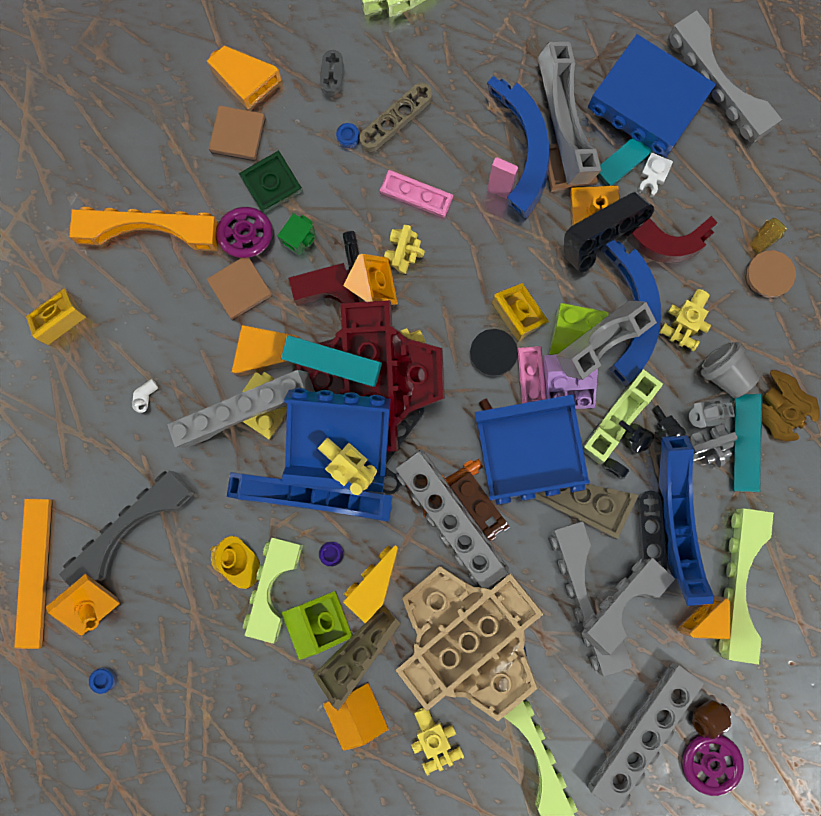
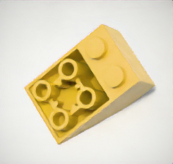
[343,545,399,623]

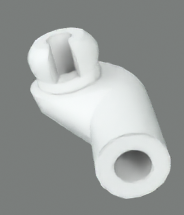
[132,379,159,413]

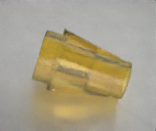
[750,217,787,253]

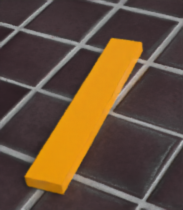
[14,499,52,649]

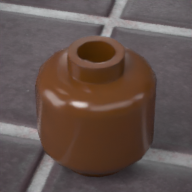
[692,700,732,739]

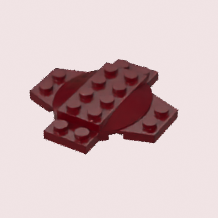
[296,300,445,451]

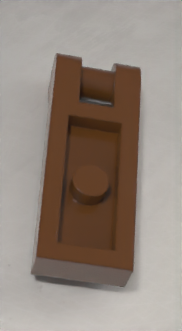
[449,472,510,541]

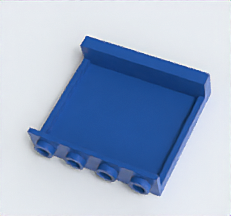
[587,34,716,158]
[282,388,391,492]
[475,394,590,505]

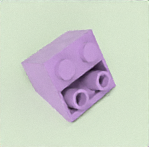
[544,354,598,409]

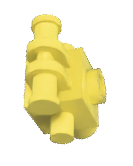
[659,289,711,352]
[317,437,377,495]
[411,708,465,776]

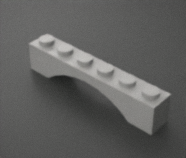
[669,10,782,144]
[538,42,601,185]
[167,370,315,447]
[550,521,632,677]

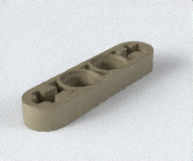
[360,83,432,152]

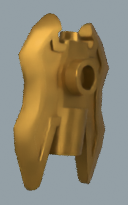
[762,370,820,441]

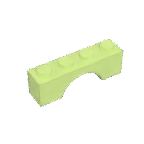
[582,369,663,464]
[243,537,303,644]

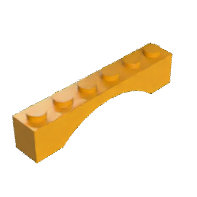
[69,207,218,251]

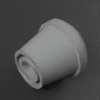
[701,341,760,398]

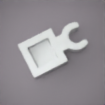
[638,152,673,198]

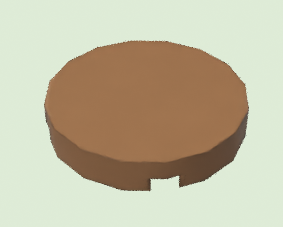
[746,250,796,298]

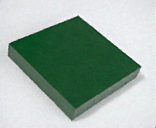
[238,150,303,214]

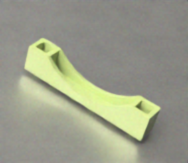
[719,508,774,664]
[504,701,578,816]

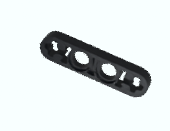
[637,490,667,571]

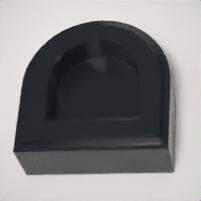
[602,458,629,479]

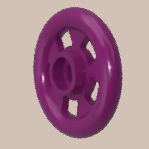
[216,207,273,258]
[683,735,744,796]

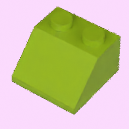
[549,303,609,355]
[281,591,352,660]

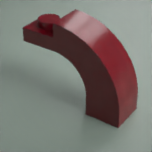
[627,216,718,263]

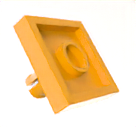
[570,186,619,226]
[46,574,120,636]

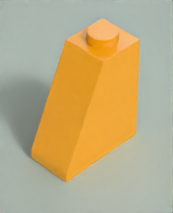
[207,46,282,110]
[231,325,299,377]

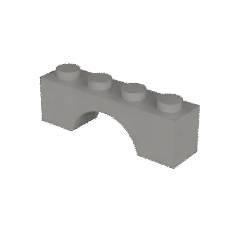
[556,300,657,380]
[581,558,675,655]

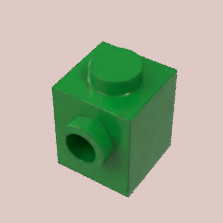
[277,213,316,255]

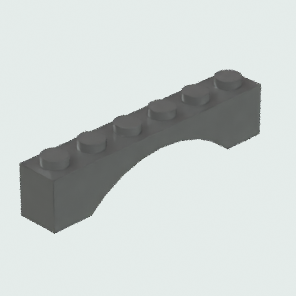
[59,470,195,586]

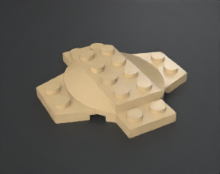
[395,566,544,721]

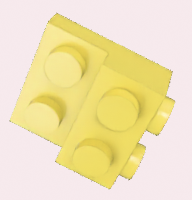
[242,372,287,441]

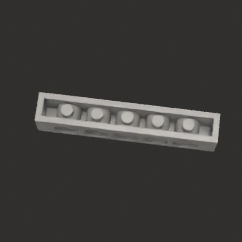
[395,449,509,588]
[587,662,704,812]

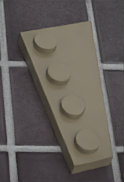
[535,484,638,539]
[313,605,401,710]

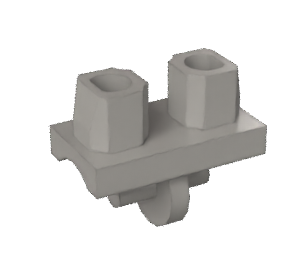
[689,401,735,428]
[689,424,738,468]

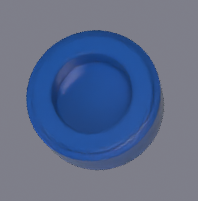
[336,123,360,148]
[89,667,116,694]

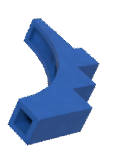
[227,472,392,521]

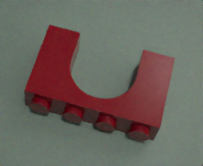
[288,263,360,345]

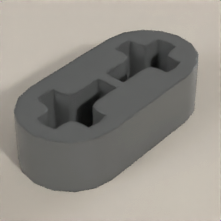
[320,50,344,96]

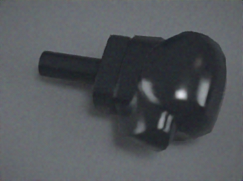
[653,405,686,442]
[619,420,654,453]

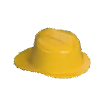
[210,536,260,589]

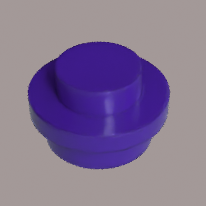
[319,542,344,566]

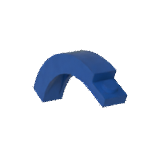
[487,76,550,219]
[601,240,661,386]

